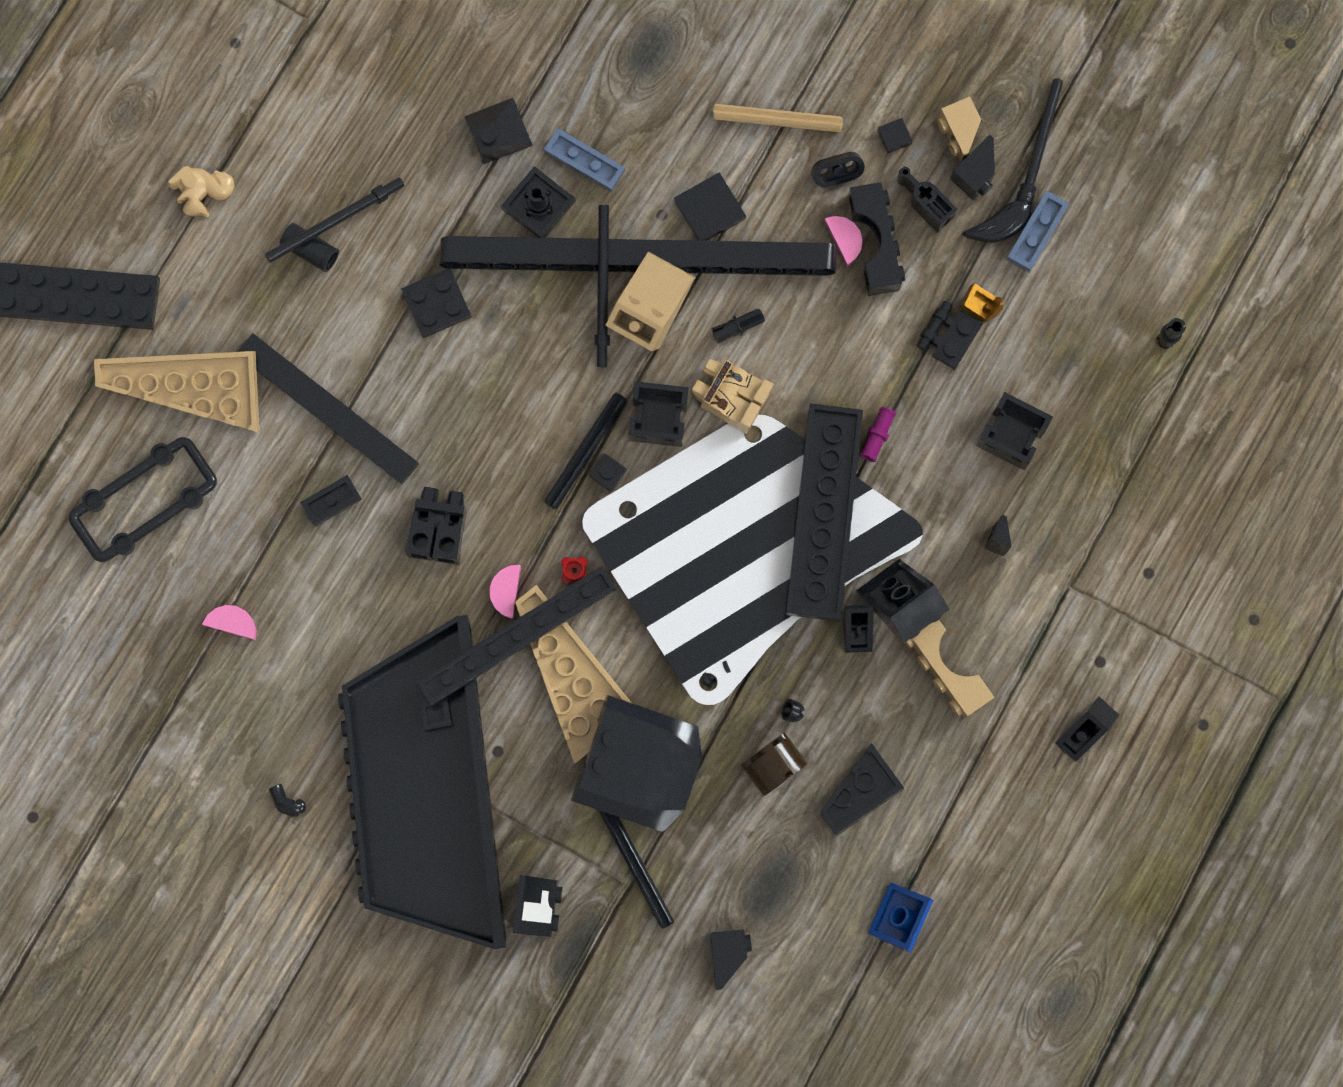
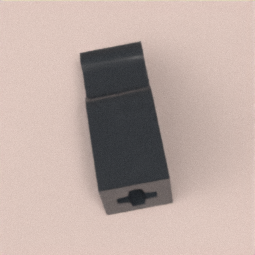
[897,166,958,233]

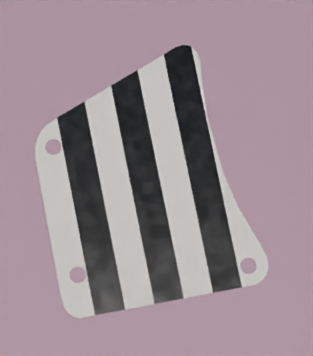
[582,415,923,705]

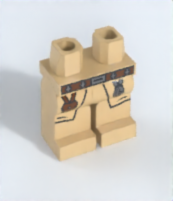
[690,359,774,435]

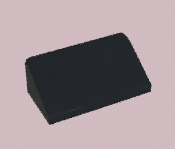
[985,515,1011,556]

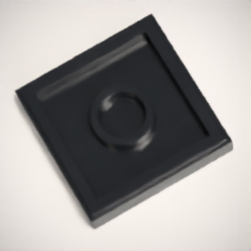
[674,172,746,241]

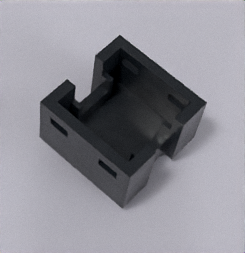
[628,381,689,447]
[976,392,1053,470]

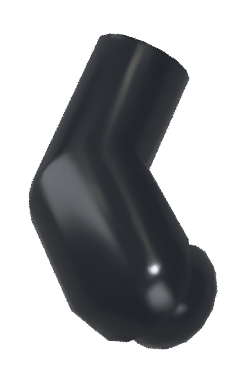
[269,784,306,817]

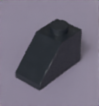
[950,135,995,200]
[1055,696,1119,762]
[710,929,752,990]

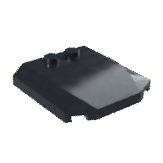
[571,695,702,832]

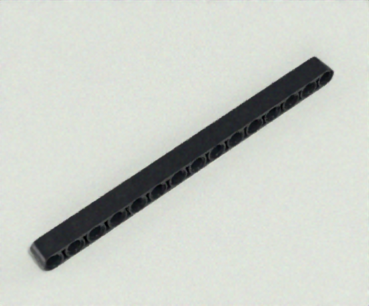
[439,236,836,276]

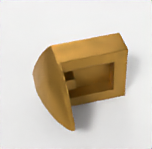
[959,283,1003,323]

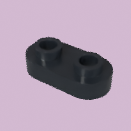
[811,152,865,188]

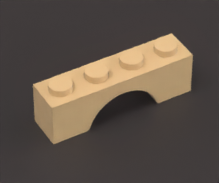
[904,620,995,719]

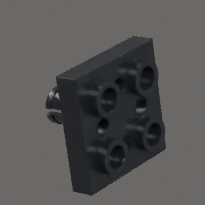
[501,166,576,238]

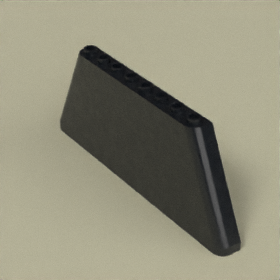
[338,615,507,949]

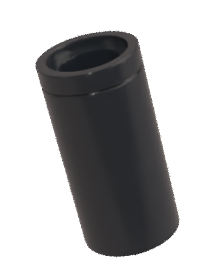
[280,223,339,273]

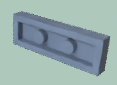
[544,128,625,192]
[1006,191,1070,273]

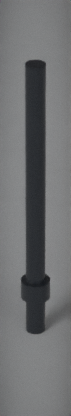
[265,177,404,263]
[594,205,610,367]

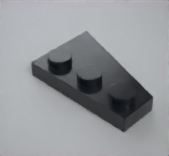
[820,743,904,837]

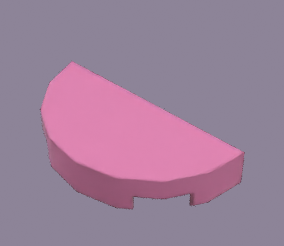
[824,216,863,267]
[490,565,521,619]
[202,605,257,640]

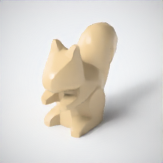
[168,166,235,217]

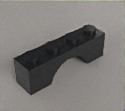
[848,182,905,296]

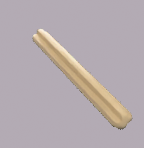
[713,104,843,132]

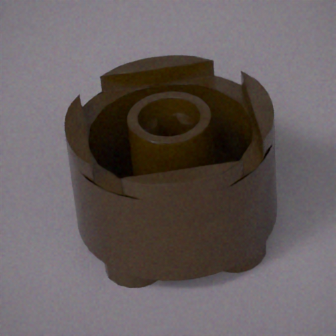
[741,732,808,796]

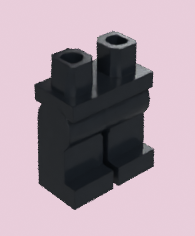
[405,487,467,565]

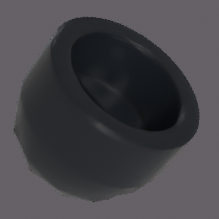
[781,699,805,722]

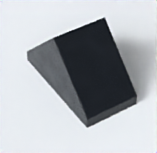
[842,605,873,653]

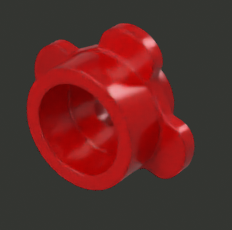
[561,557,588,584]

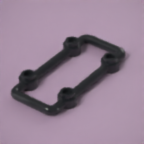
[68,437,217,562]

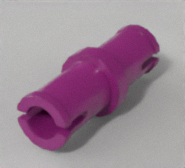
[860,407,896,462]

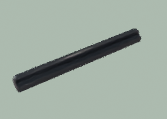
[544,393,626,509]
[598,810,674,929]

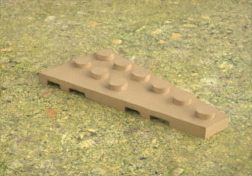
[94,351,260,432]
[515,585,632,765]

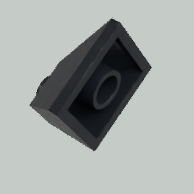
[464,98,532,164]

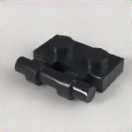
[917,301,983,370]

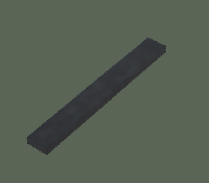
[237,333,419,485]
[415,566,617,707]

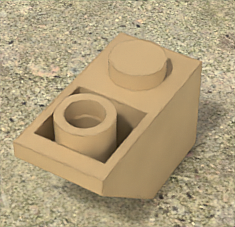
[937,97,981,163]

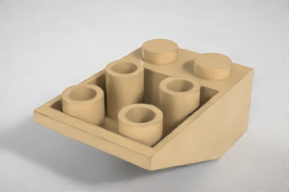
[605,252,695,351]

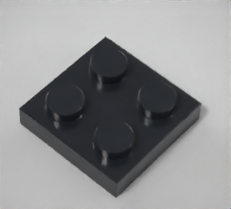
[401,268,472,338]

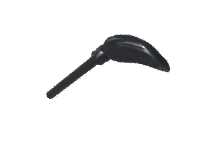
[962,78,1063,243]

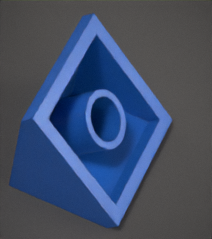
[868,882,934,952]

